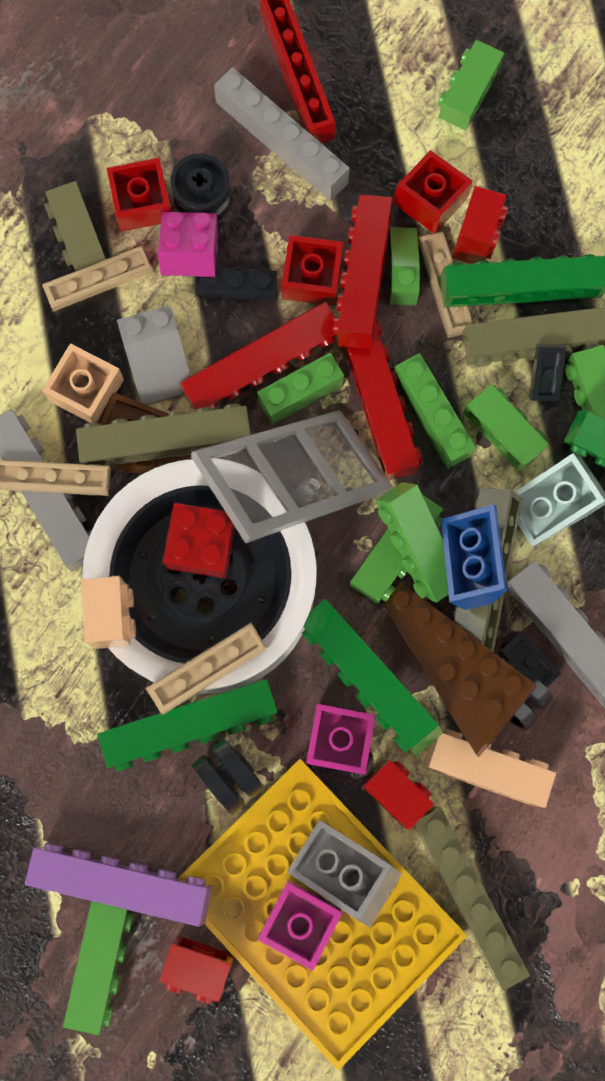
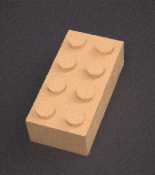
[422,729,556,808]

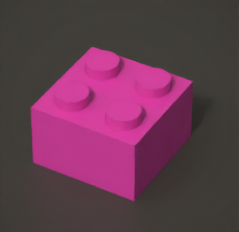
[158,212,218,277]
[306,704,375,775]
[258,879,342,971]

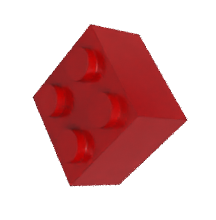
[393,150,473,234]
[106,157,171,232]
[452,186,508,264]
[281,235,343,306]
[163,503,235,578]
[361,760,434,830]
[159,935,234,1004]

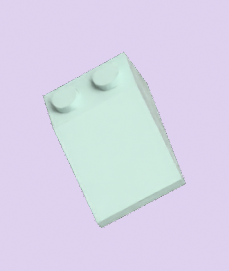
[515,453,605,547]

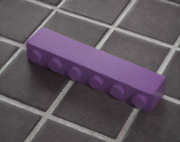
[24,843,213,927]

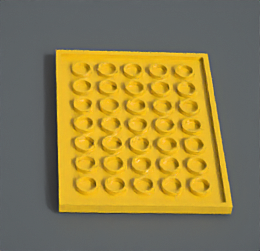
[179,759,468,1071]

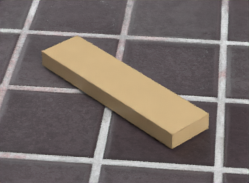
[418,231,473,338]
[42,245,154,311]
[0,460,111,496]
[146,623,267,715]

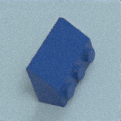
[441,504,507,610]

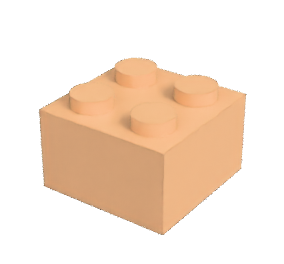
[42,343,124,423]
[81,576,136,649]

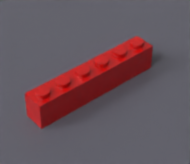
[259,0,335,143]
[333,195,392,349]
[178,302,336,412]
[344,320,422,480]

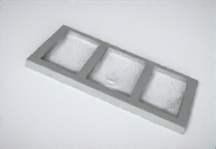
[191,410,393,543]

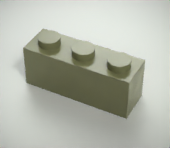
[44,181,105,271]

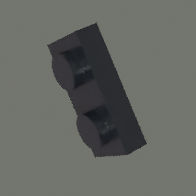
[529,344,567,401]
[499,631,562,688]

